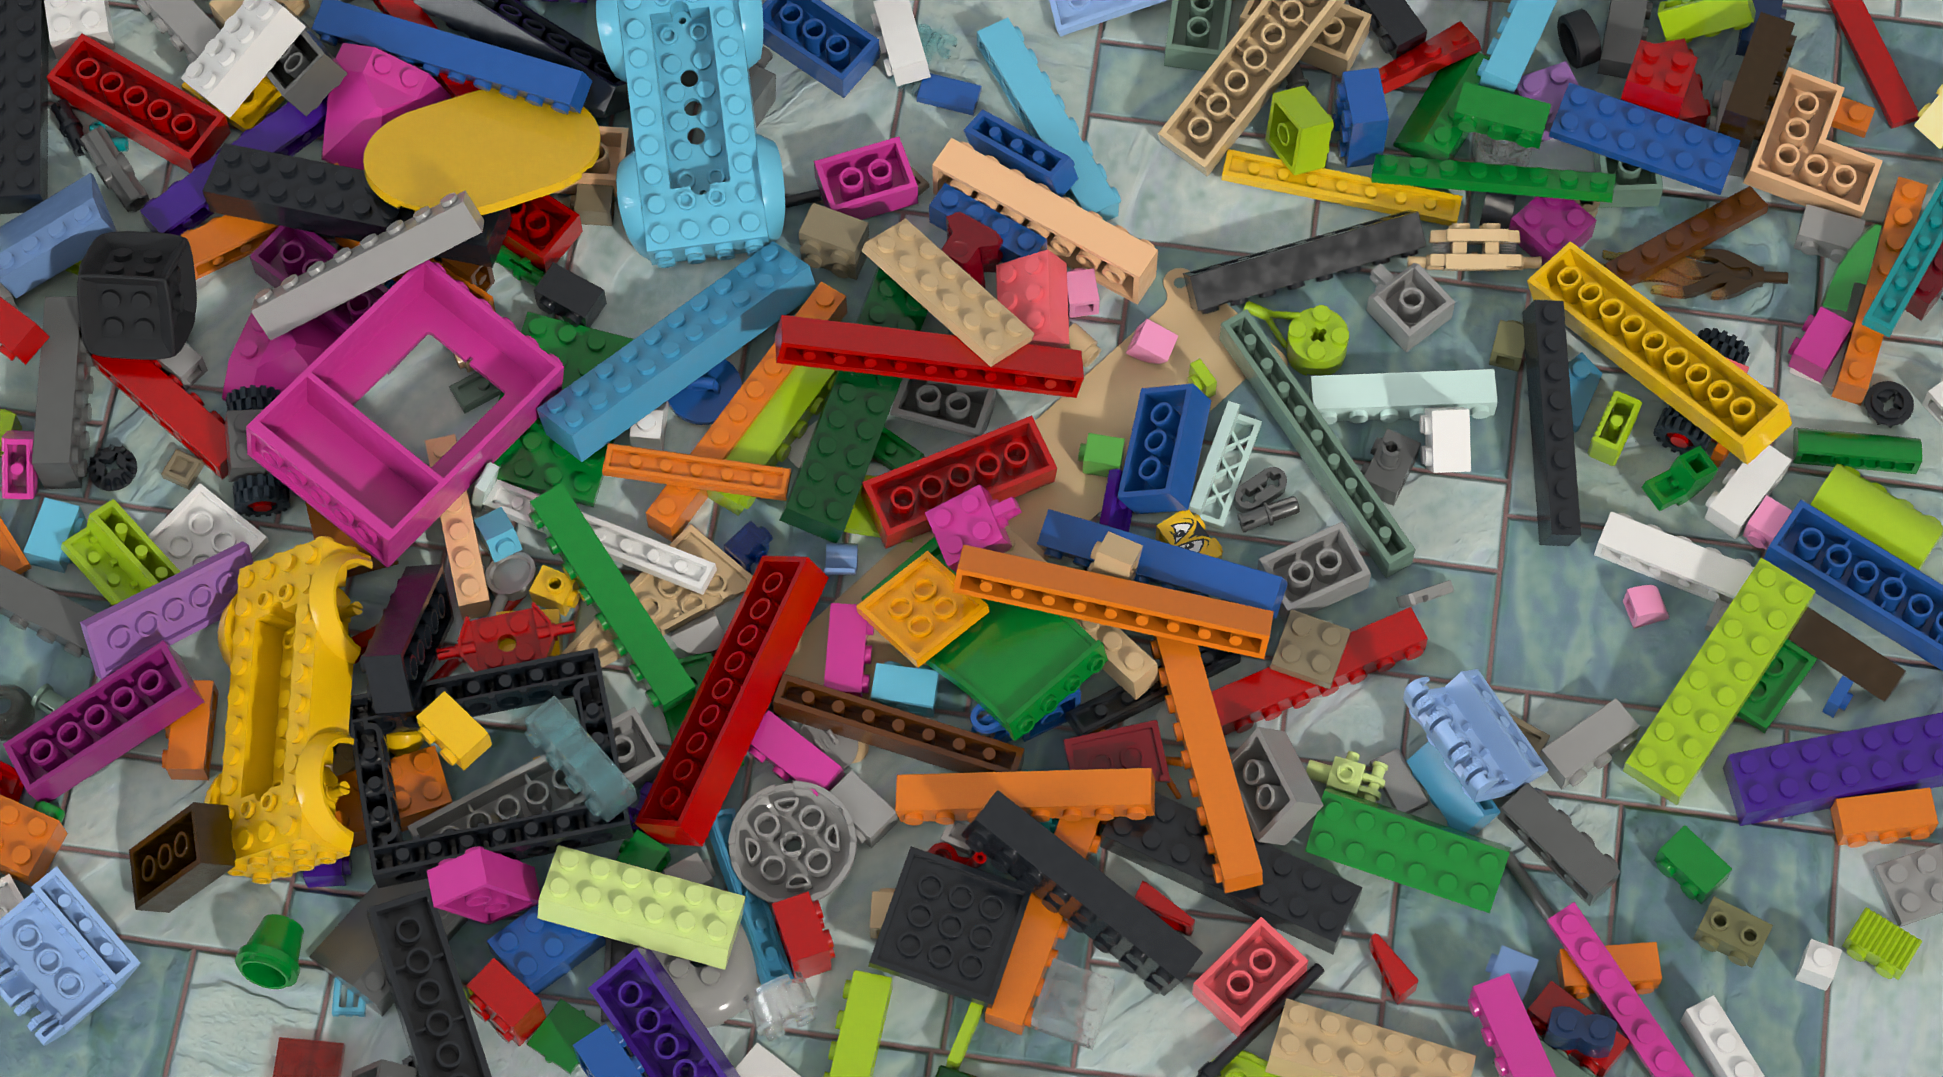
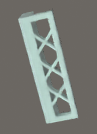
[1189,401,1262,530]

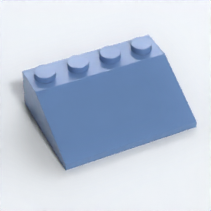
[0,173,117,299]

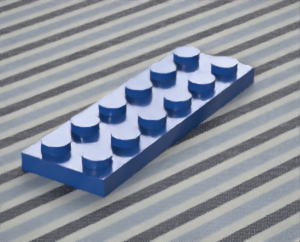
[1549,82,1741,195]

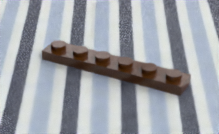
[1604,186,1768,286]

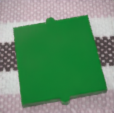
[527,998,601,1075]

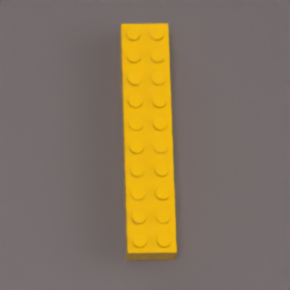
[1527,241,1792,465]

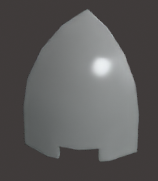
[670,610,725,654]

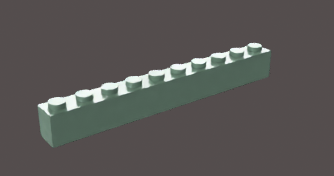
[1219,309,1416,578]

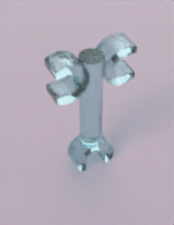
[898,24,957,98]

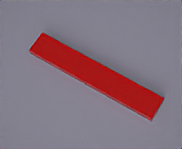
[1827,0,1919,129]

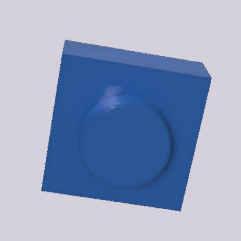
[1822,675,1854,718]

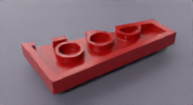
[1379,21,1482,94]

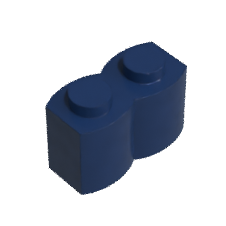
[1543,1006,1618,1058]

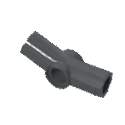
[80,126,150,212]

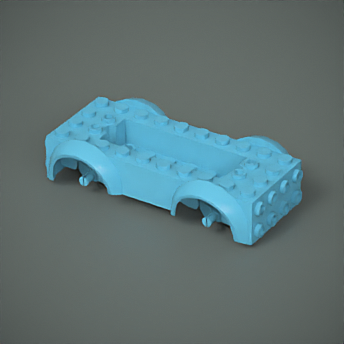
[596,0,785,268]

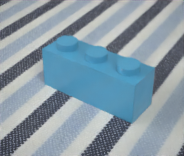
[1406,741,1501,835]

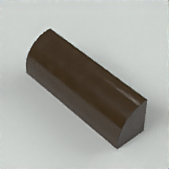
[1788,607,1906,702]

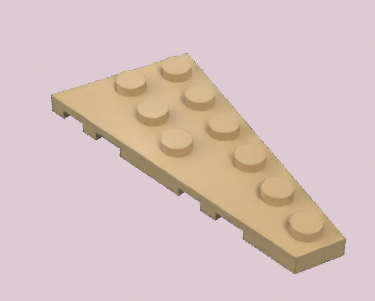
[562,524,753,668]

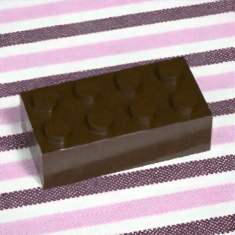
[1718,12,1797,150]
[129,802,236,913]

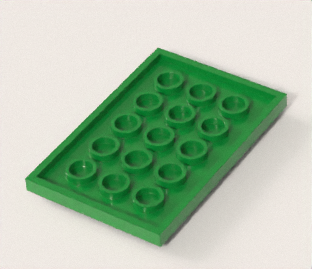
[493,312,634,508]

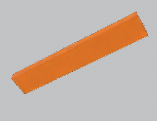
[602,443,792,501]

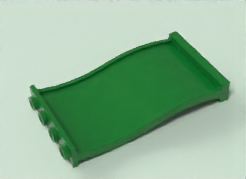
[861,536,1108,741]

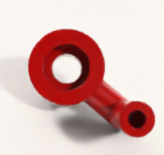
[927,842,987,869]

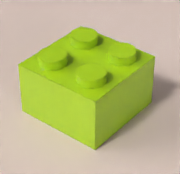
[1265,86,1334,175]

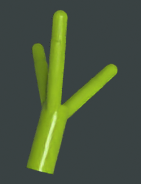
[1244,301,1301,348]

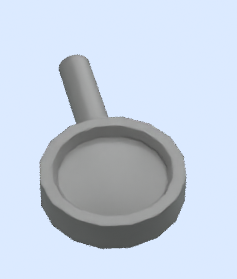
[485,551,539,617]

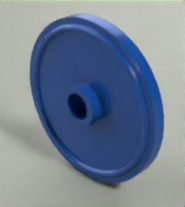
[668,359,742,425]

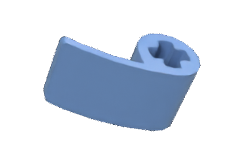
[824,543,858,575]

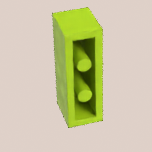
[1657,0,1756,43]

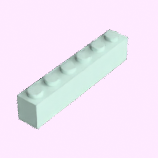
[1309,369,1498,424]

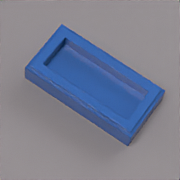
[917,73,982,116]

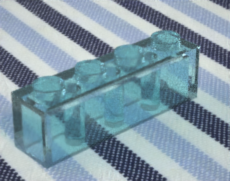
[524,695,638,823]

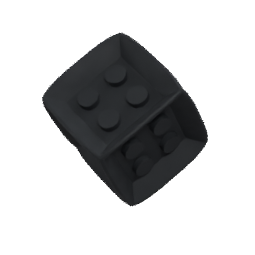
[77,231,197,360]

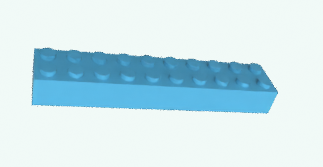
[537,241,816,462]

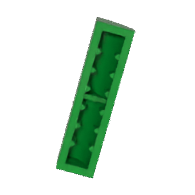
[1793,427,1923,474]

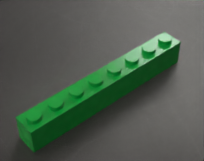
[528,483,696,714]

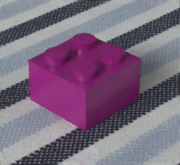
[1509,196,1597,266]

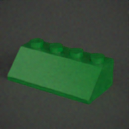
[1393,52,1490,160]

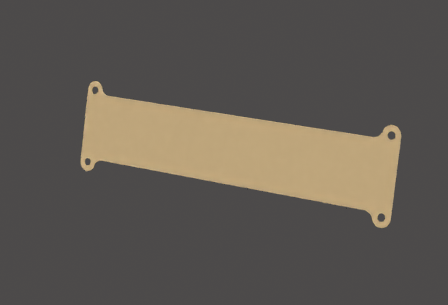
[774,268,1288,763]

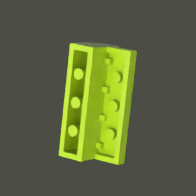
[1810,464,1943,571]
[61,499,181,606]

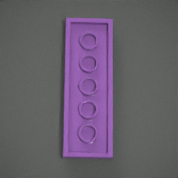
[80,541,254,679]

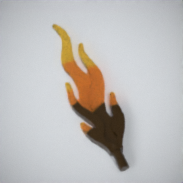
[1599,249,1788,301]

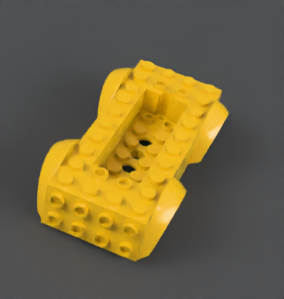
[204,536,373,884]

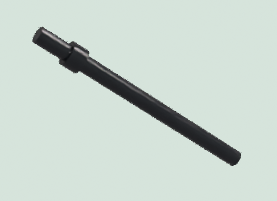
[1196,963,1325,1077]

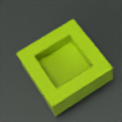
[1187,358,1217,398]

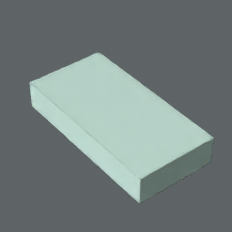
[471,462,499,512]

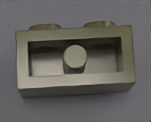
[1693,896,1773,968]

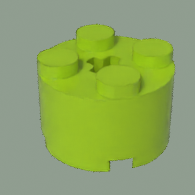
[1286,305,1349,376]

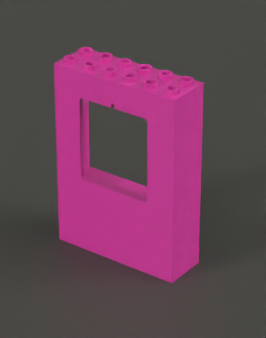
[246,260,564,568]

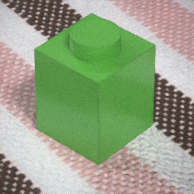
[1078,433,1125,477]

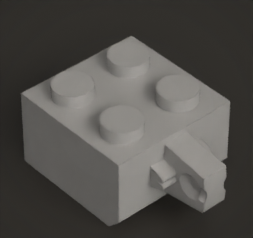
[1366,263,1455,352]

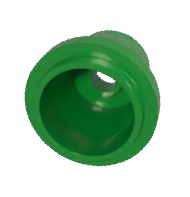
[235,914,304,989]

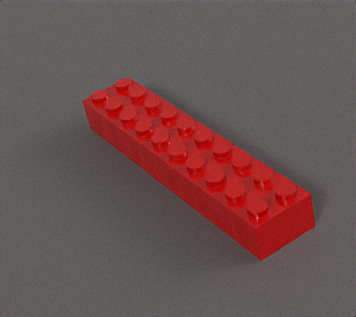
[635,556,829,847]

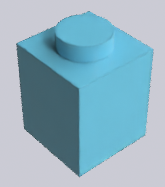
[474,507,523,563]

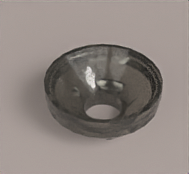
[0,684,36,741]

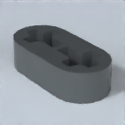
[1234,467,1287,513]

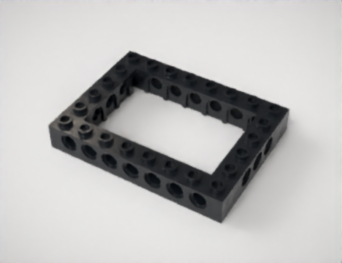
[349,648,634,888]

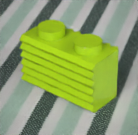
[1587,391,1642,466]
[1842,907,1922,980]

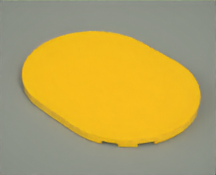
[363,88,600,215]

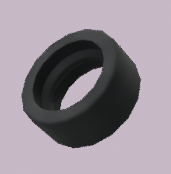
[1557,9,1602,69]

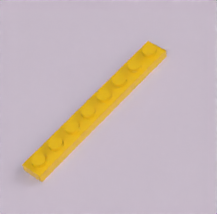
[1221,149,1463,226]

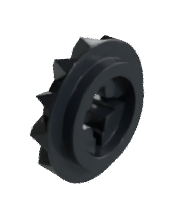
[1864,381,1914,428]
[87,444,137,491]

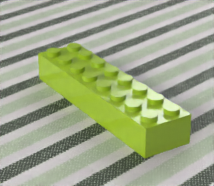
[1623,558,1816,805]

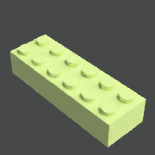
[537,845,746,970]

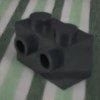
[534,262,607,328]

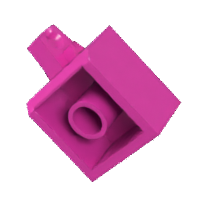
[925,484,1022,572]

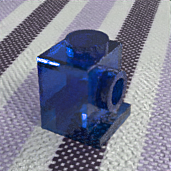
[724,521,773,574]

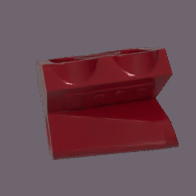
[941,212,1003,288]

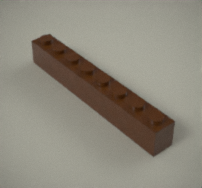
[773,673,1025,773]

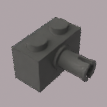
[1361,428,1421,506]

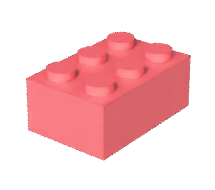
[996,249,1069,348]
[1192,917,1309,1037]

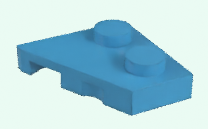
[1568,352,1602,433]

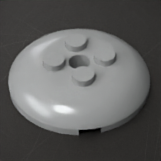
[728,781,857,904]
[639,923,761,1028]

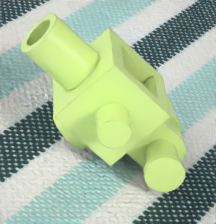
[1306,751,1388,802]

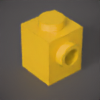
[529,565,580,617]

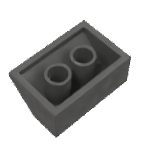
[890,378,996,437]

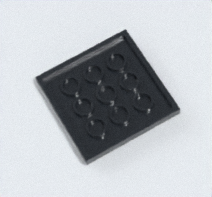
[868,846,1031,1009]

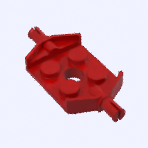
[436,602,576,672]

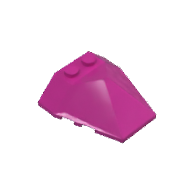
[321,43,451,170]
[222,312,339,401]

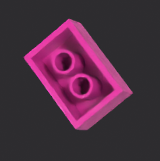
[814,136,918,220]
[427,846,540,925]

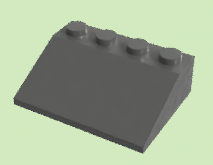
[309,879,468,1016]

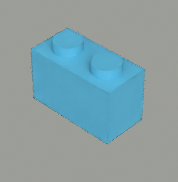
[23,498,87,573]
[871,661,939,717]

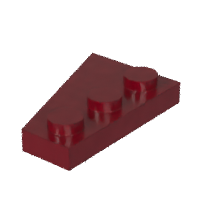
[1063,720,1171,783]

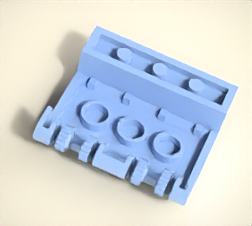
[1403,669,1548,803]
[0,866,141,1046]

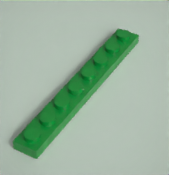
[1372,154,1616,203]

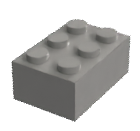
[1257,522,1371,625]
[1230,727,1324,846]

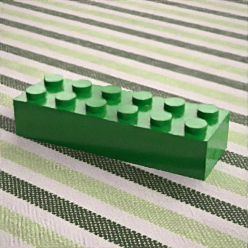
[1305,787,1511,913]

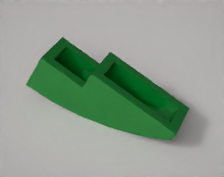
[1821,223,1882,312]

